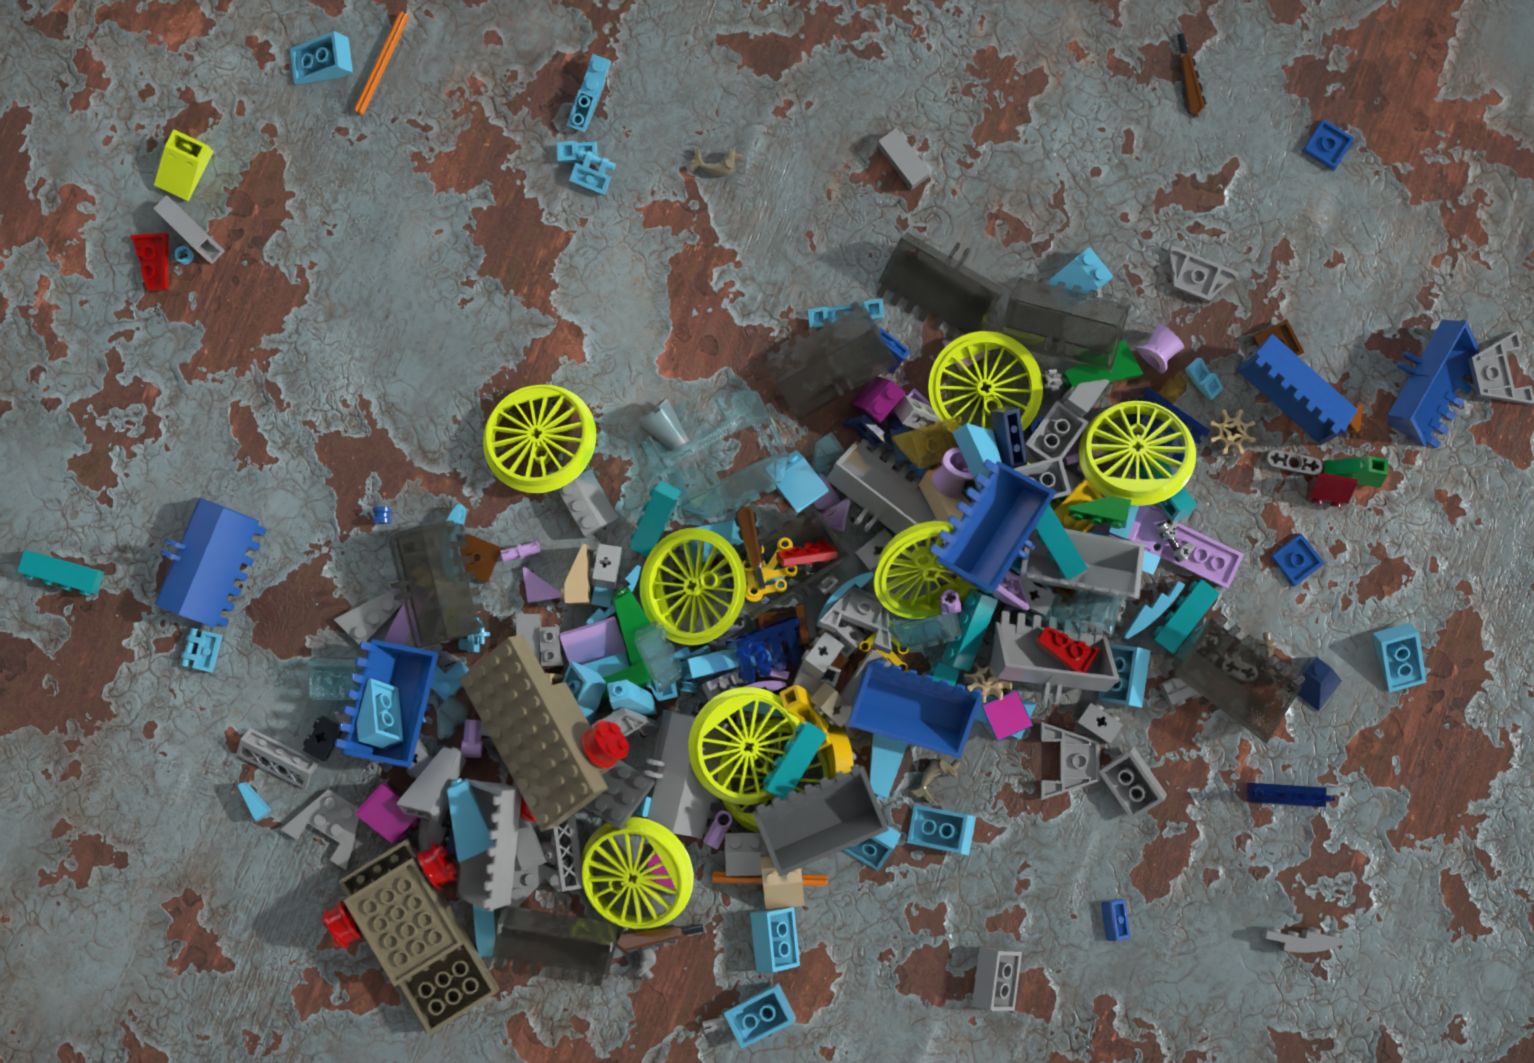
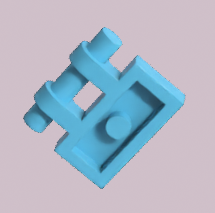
[569,150,616,195]
[181,628,223,673]

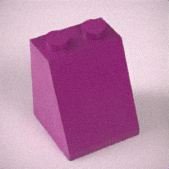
[849,375,906,427]
[355,782,420,844]

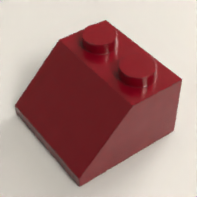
[1305,473,1358,508]

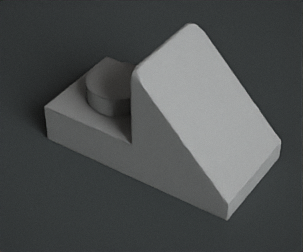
[702,672,738,701]

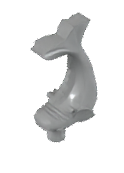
[614,928,657,981]

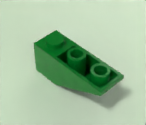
[1324,456,1388,488]
[1068,496,1131,529]

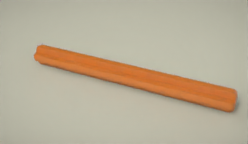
[354,11,409,115]
[712,871,828,886]

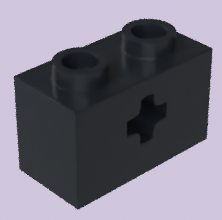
[303,716,344,761]

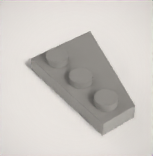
[334,591,403,645]

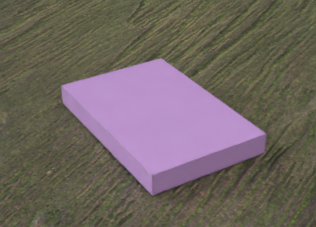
[559,616,627,665]

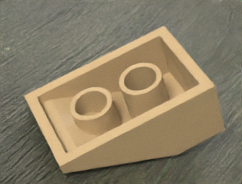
[561,544,591,605]
[760,856,804,910]

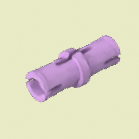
[501,541,541,562]

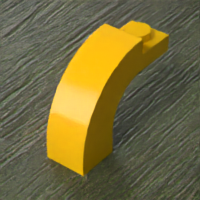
[779,684,831,751]
[824,726,854,781]

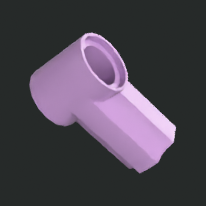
[939,589,962,616]
[461,719,483,758]
[702,811,733,850]

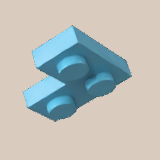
[431,660,470,701]

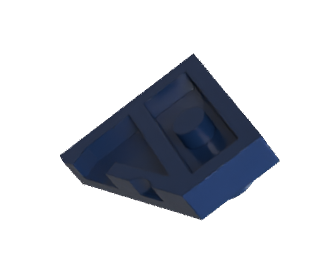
[842,414,891,447]

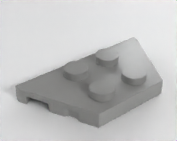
[1169,245,1239,302]

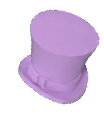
[1135,324,1184,374]
[932,447,973,497]

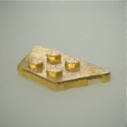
[891,416,962,469]

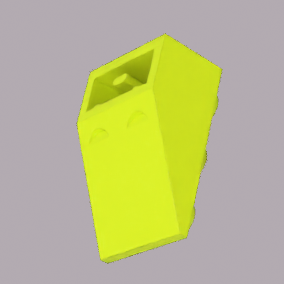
[154,129,214,201]

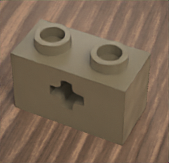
[810,682,852,728]

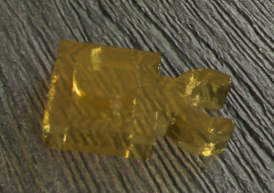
[1157,370,1191,405]

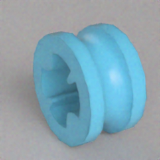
[174,246,194,264]
[681,682,699,693]

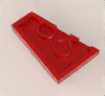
[130,233,169,291]
[776,538,838,567]
[1035,626,1102,673]

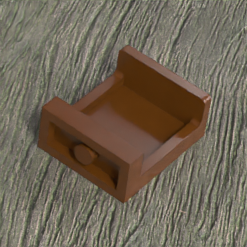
[755,605,811,652]

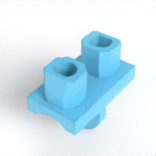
[458,617,490,652]

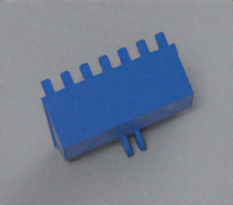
[1387,319,1480,448]
[1236,334,1358,445]
[930,459,1057,593]
[155,497,267,628]
[335,639,439,768]
[848,660,983,759]

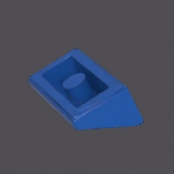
[1101,899,1131,941]

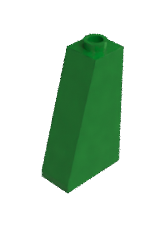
[1062,340,1143,389]
[612,587,666,666]
[600,661,660,702]

